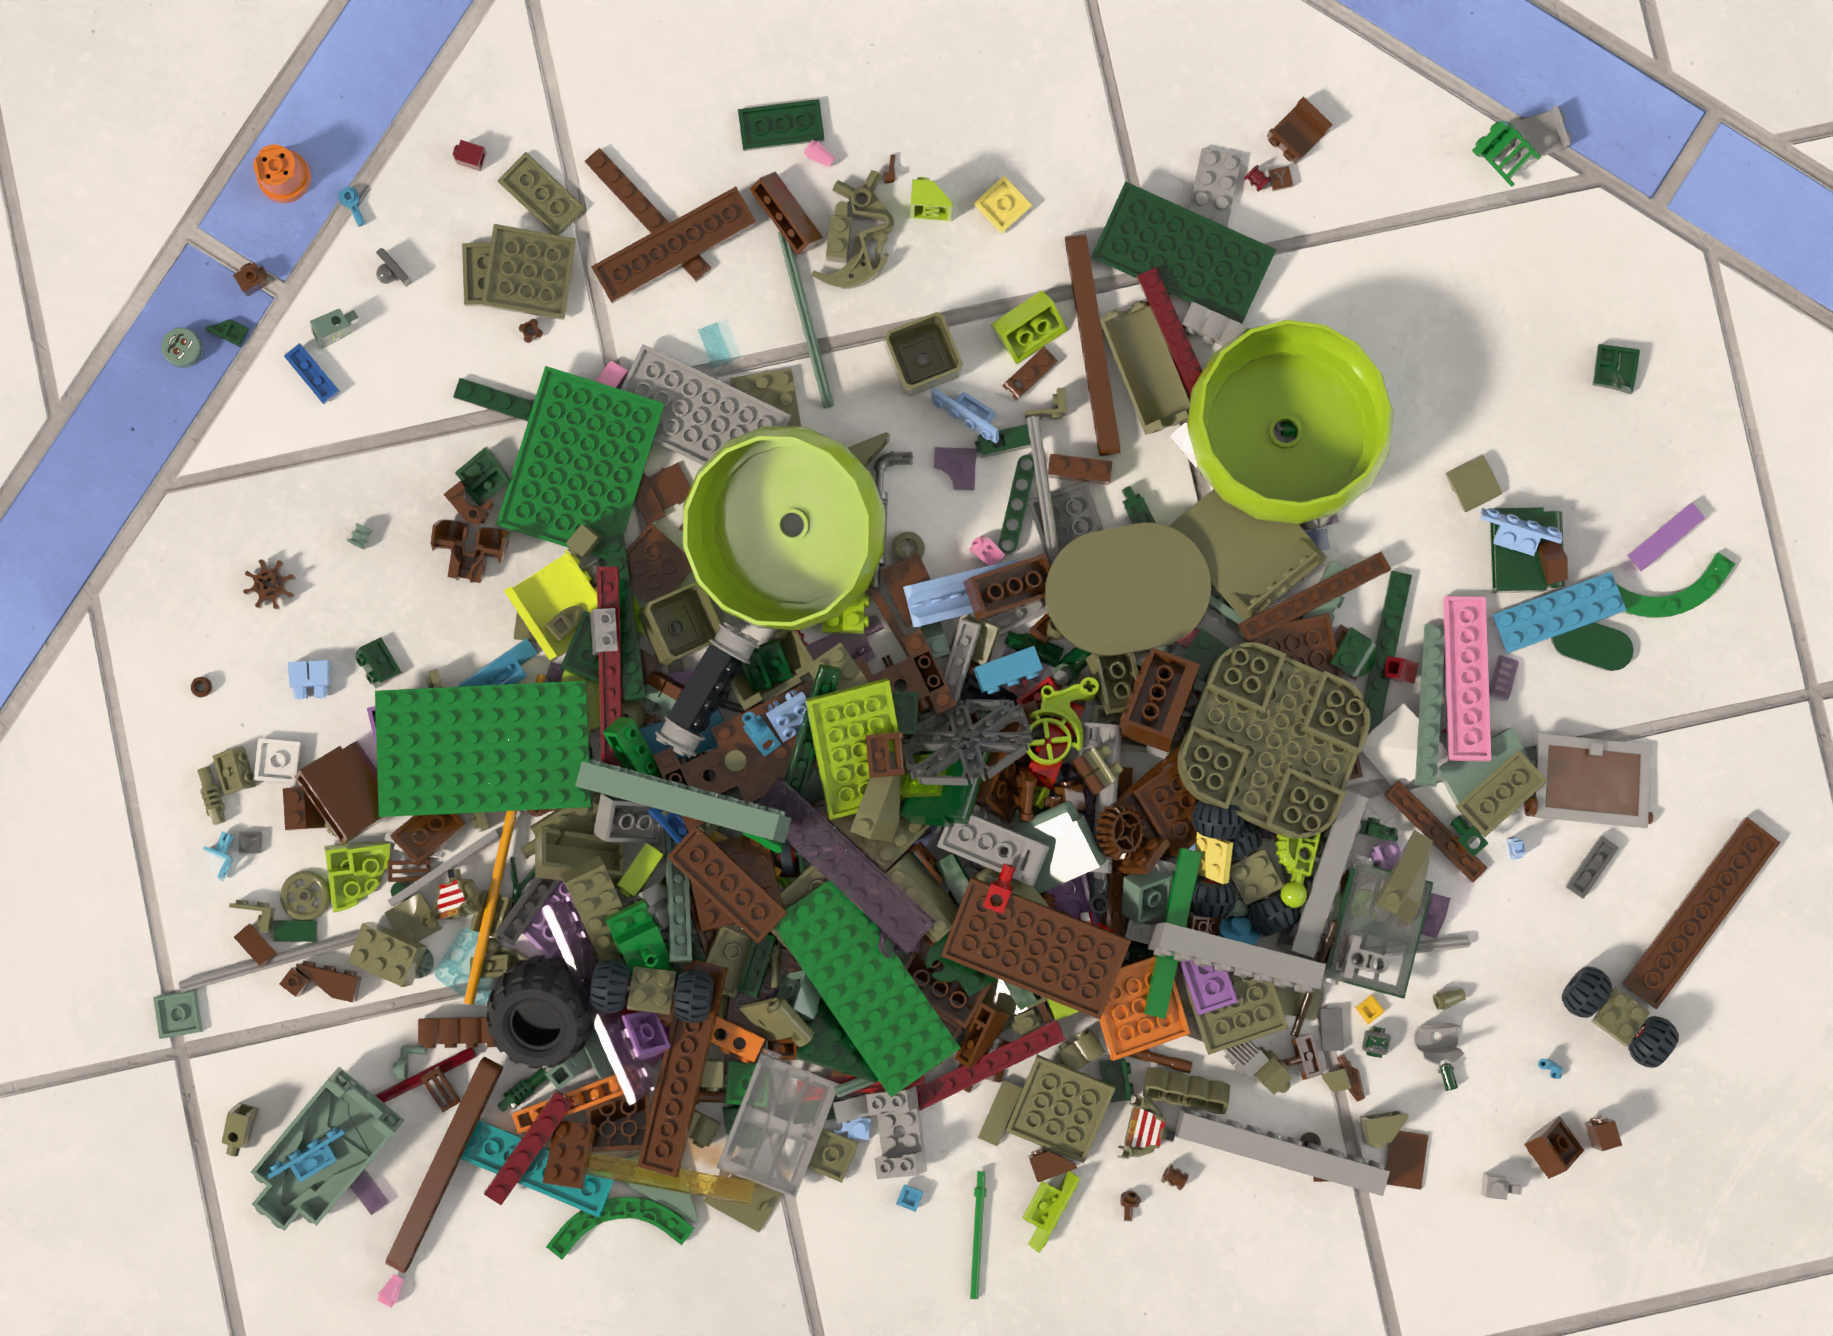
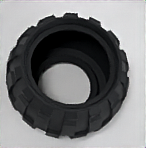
[486,955,597,1069]

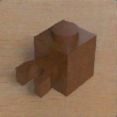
[1043,780,1086,811]

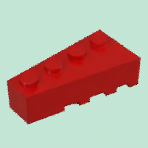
[1028,702,1084,794]

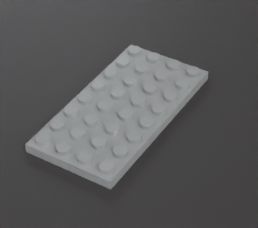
[621,344,792,465]

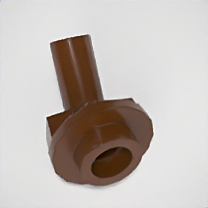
[1120,1191,1141,1222]

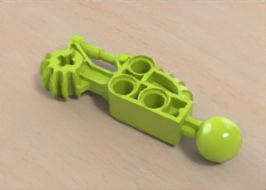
[1276,833,1320,908]

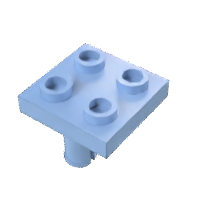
[766,690,807,742]

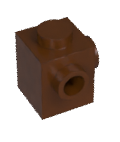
[233,262,269,296]

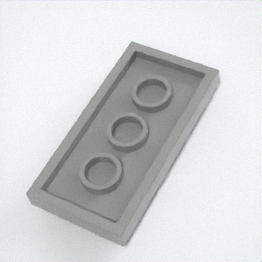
[1188,148,1242,227]

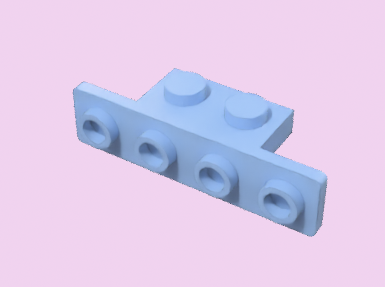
[931,388,999,443]
[1480,508,1563,556]

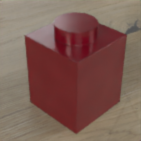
[453,140,487,171]
[1383,656,1418,684]

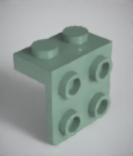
[584,1020,635,1079]

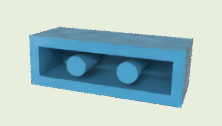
[973,646,1043,694]

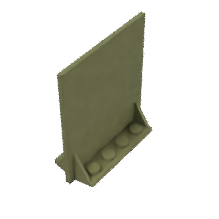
[1169,489,1327,621]

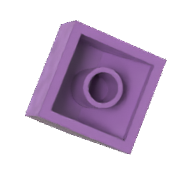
[622,1011,670,1061]

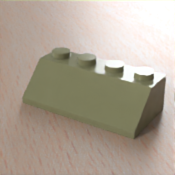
[878,851,959,943]

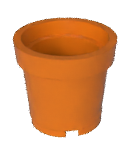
[253,144,311,203]

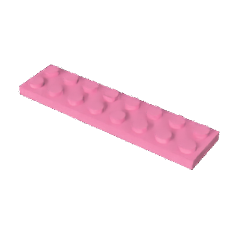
[1443,596,1491,762]

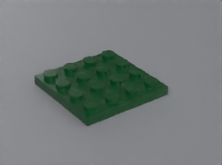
[795,997,878,1083]

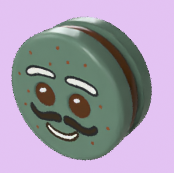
[161,328,203,368]

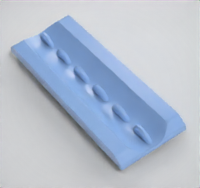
[903,559,1018,628]

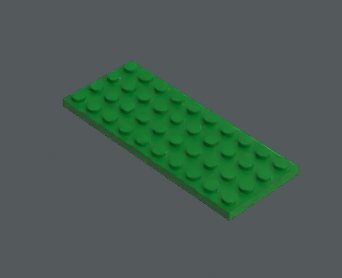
[774,873,960,1098]

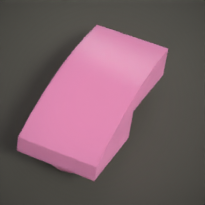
[596,361,628,388]

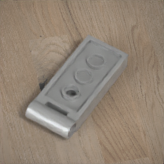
[937,814,1050,886]

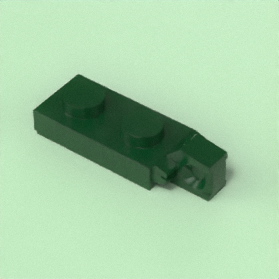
[1122,486,1156,524]
[1004,631,1064,668]

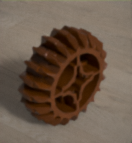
[1095,803,1145,860]

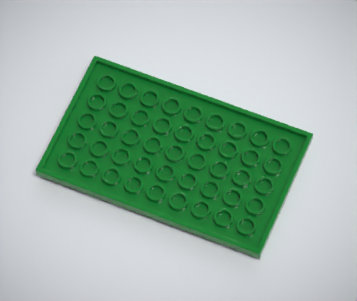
[375,681,592,817]

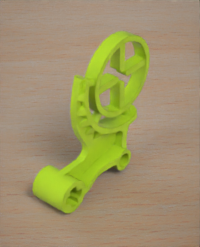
[1027,677,1099,765]

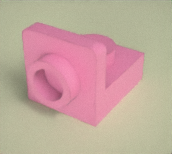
[969,535,1005,566]

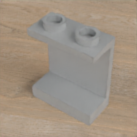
[1509,105,1571,162]
[590,608,618,655]

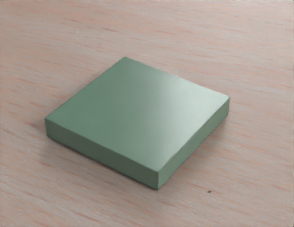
[153,990,203,1039]

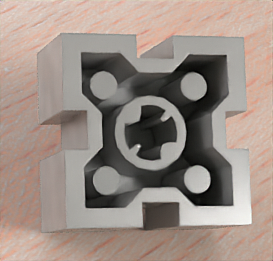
[623,883,668,932]

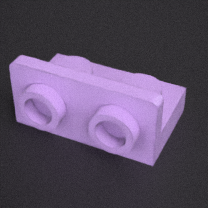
[1370,840,1401,884]

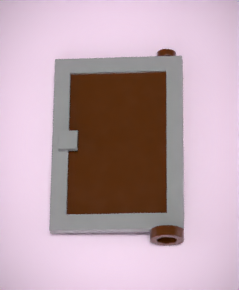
[1524,733,1653,828]

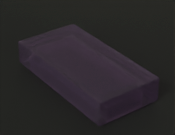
[350,1169,390,1215]

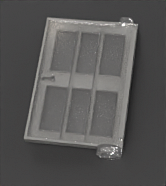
[716,1048,839,1198]

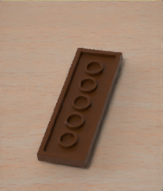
[667,826,788,944]

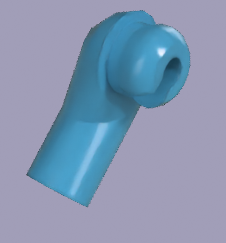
[1538,1059,1563,1079]

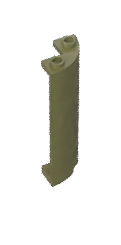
[1100,300,1190,435]

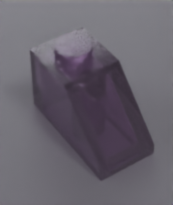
[1421,893,1451,938]

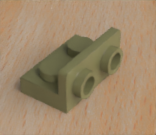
[212,747,256,796]

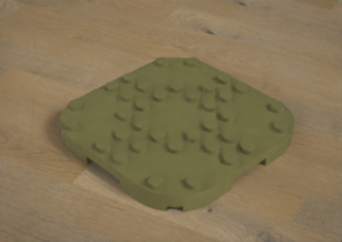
[1178,642,1370,839]

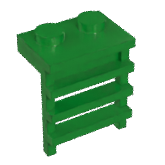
[1472,120,1541,187]

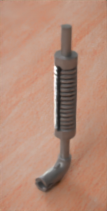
[871,451,913,589]

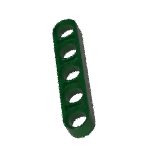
[998,455,1035,555]

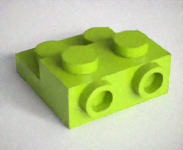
[822,592,869,634]

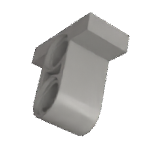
[1340,935,1389,979]

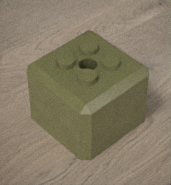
[885,312,963,396]
[638,582,720,666]

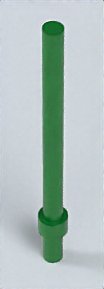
[970,1171,987,1299]

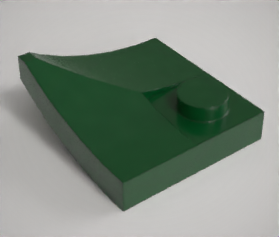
[1592,344,1640,394]

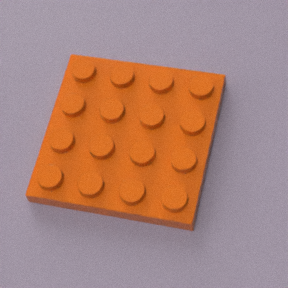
[1099,955,1190,1061]

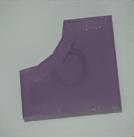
[934,447,976,491]

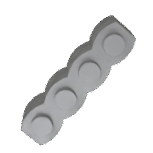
[1182,302,1249,347]

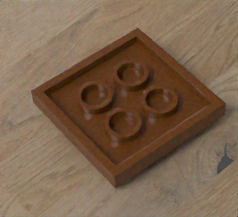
[627,523,692,603]

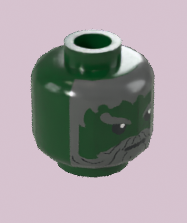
[1362,1026,1391,1058]

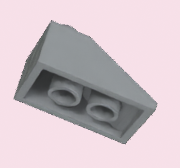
[593,794,666,844]

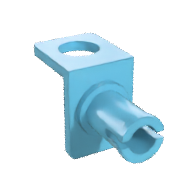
[203,831,234,882]

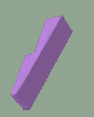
[1627,502,1705,571]

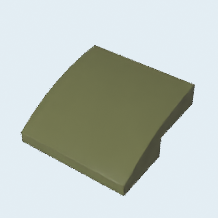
[1445,455,1502,512]

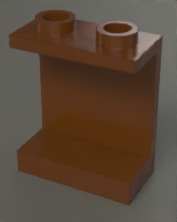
[1267,96,1333,164]

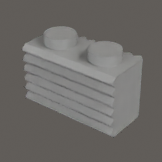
[1224,1041,1269,1078]

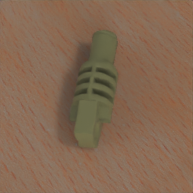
[197,766,226,825]

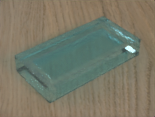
[698,322,732,369]

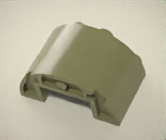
[731,629,813,711]

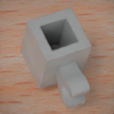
[1481,1174,1522,1200]

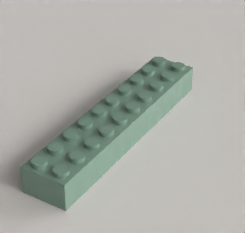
[575,759,791,843]

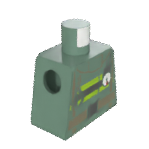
[310,309,359,350]

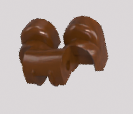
[430,519,510,583]

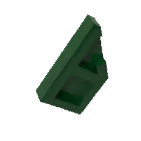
[205,319,250,348]

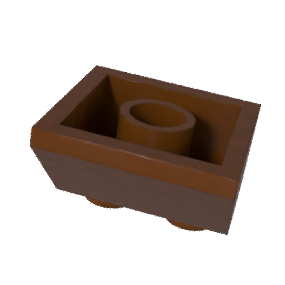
[283,787,327,831]
[1524,1116,1584,1179]

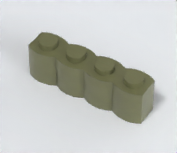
[1143,1067,1230,1114]

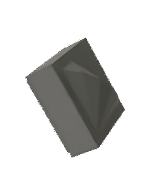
[239,832,262,853]

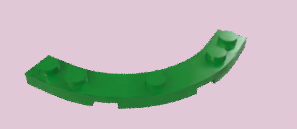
[1616,552,1735,618]
[546,1196,695,1260]

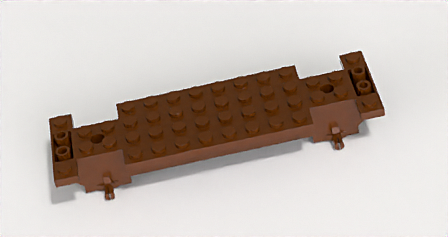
[653,629,957,832]

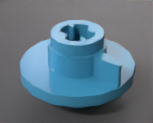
[1219,916,1260,945]

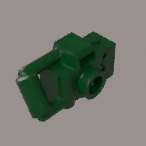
[1358,817,1398,842]

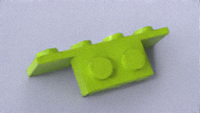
[1022,1171,1081,1253]

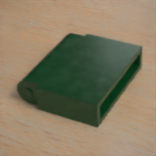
[1490,507,1565,593]
[900,751,990,827]

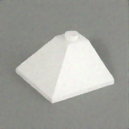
[1362,703,1447,786]

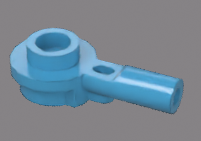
[339,187,366,227]

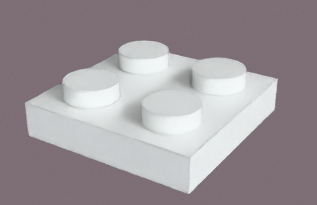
[254,738,302,784]

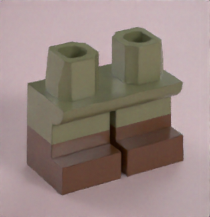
[1071,745,1123,795]

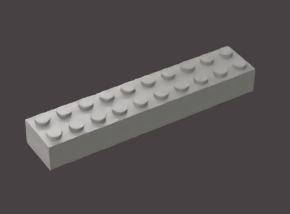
[1175,1107,1390,1196]

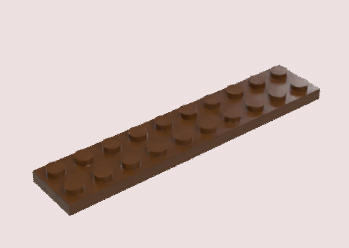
[1621,817,1781,1009]
[637,959,728,1177]

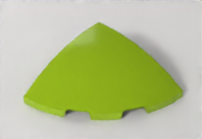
[324,842,390,913]

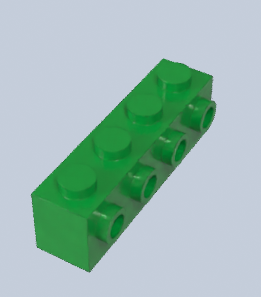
[603,717,664,779]

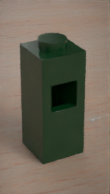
[975,424,1031,458]

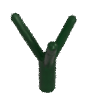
[510,857,535,905]

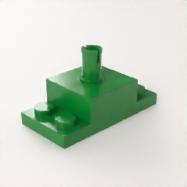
[604,899,674,980]

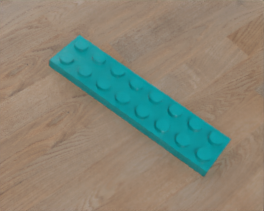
[461,1119,616,1217]

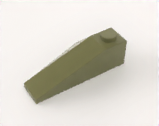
[850,751,901,842]
[1373,830,1433,924]

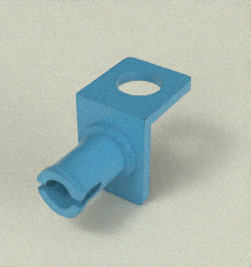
[742,712,781,757]

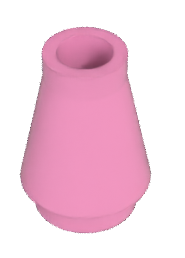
[804,139,835,168]
[377,1274,404,1308]

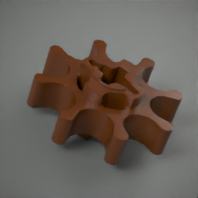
[243,559,296,610]

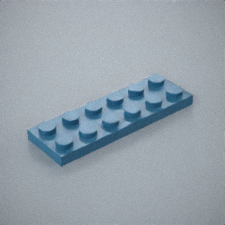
[1492,572,1626,654]

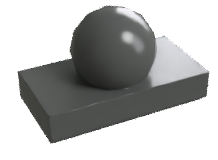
[376,248,412,287]

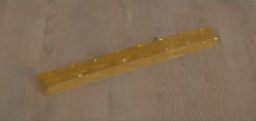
[586,1152,755,1205]

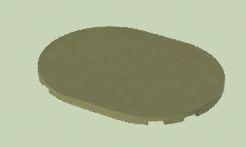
[1045,523,1211,656]

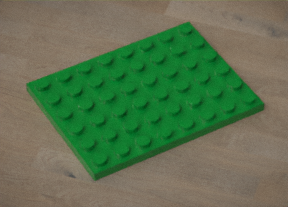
[496,366,665,560]

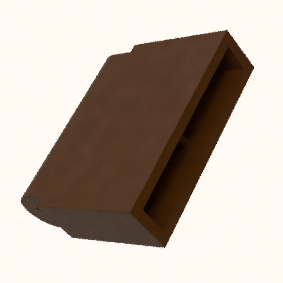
[294,741,385,845]

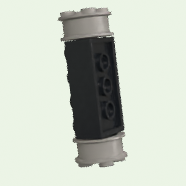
[655,622,760,757]

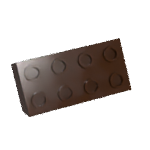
[1119,647,1200,753]

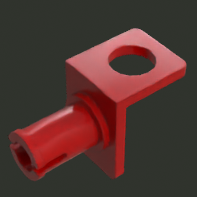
[983,863,1016,914]

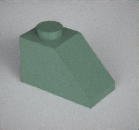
[920,621,950,660]

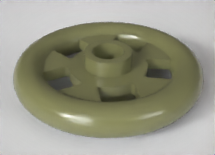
[280,871,330,921]

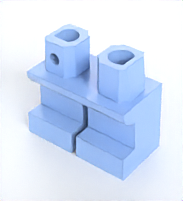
[288,660,332,699]

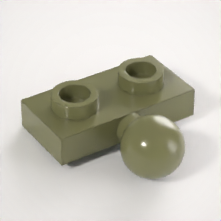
[469,938,512,979]

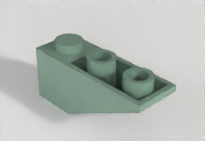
[545,1048,591,1091]

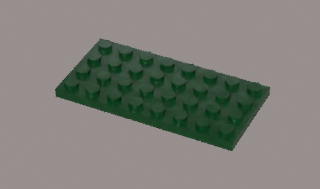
[1091,181,1277,324]

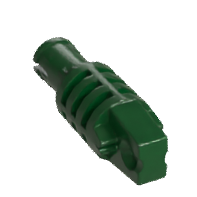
[497,1067,548,1111]

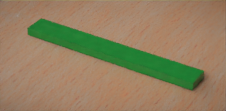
[1143,848,1202,1019]

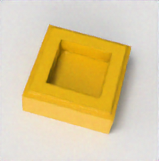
[1354,995,1385,1024]

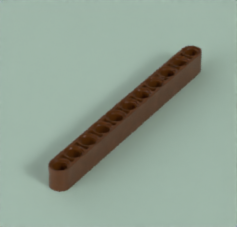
[1065,233,1121,456]
[385,1056,503,1273]

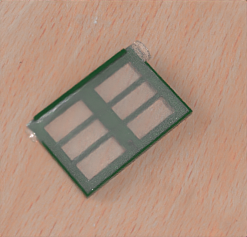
[1323,854,1434,999]

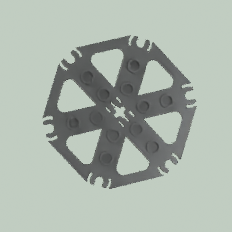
[902,699,1034,785]

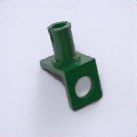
[1450,816,1489,857]

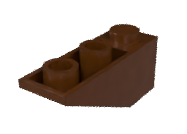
[296,960,362,1002]

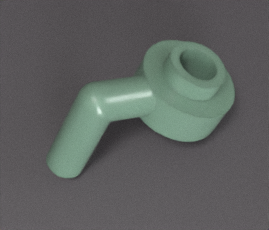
[392,1045,427,1080]

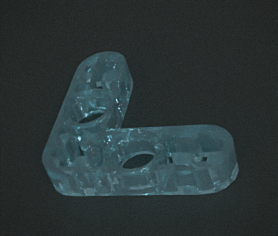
[435,928,490,1005]

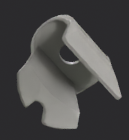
[1414,1023,1464,1065]

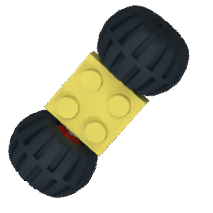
[1189,800,1245,918]

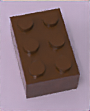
[880,553,931,627]

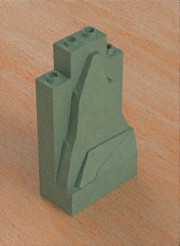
[251,1067,404,1231]

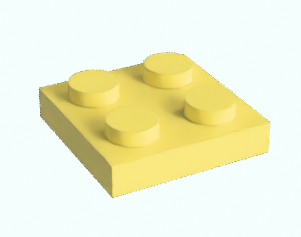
[973,176,1032,234]

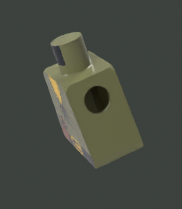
[222,1103,259,1156]

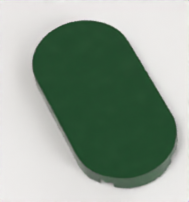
[1551,623,1634,671]

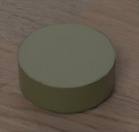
[725,750,746,772]

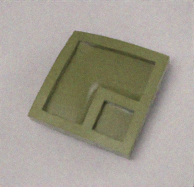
[384,892,443,942]

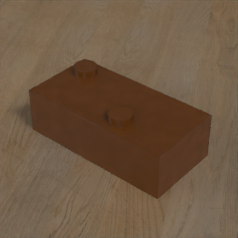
[963,553,1050,622]

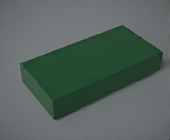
[274,920,318,942]

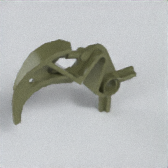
[811,170,894,289]

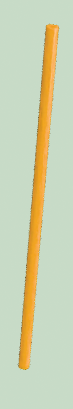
[464,674,548,1005]

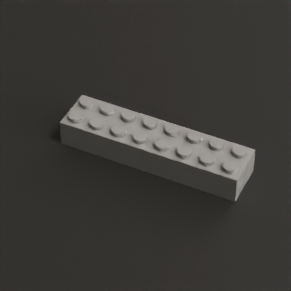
[1277,790,1368,958]
[1148,922,1326,993]

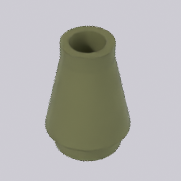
[1433,988,1466,1011]

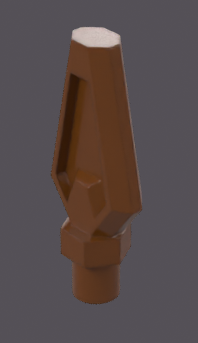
[1337,1054,1365,1102]

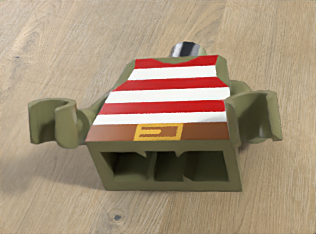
[420,869,482,928]
[1117,1093,1176,1159]

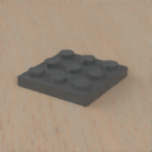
[1028,482,1103,560]

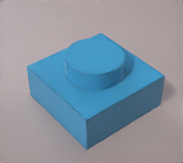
[896,1184,924,1212]

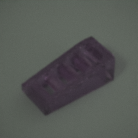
[1489,655,1519,701]

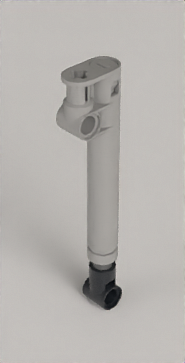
[1078,722,1122,914]

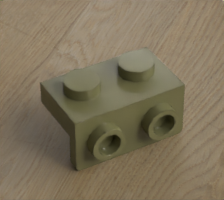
[470,890,514,939]

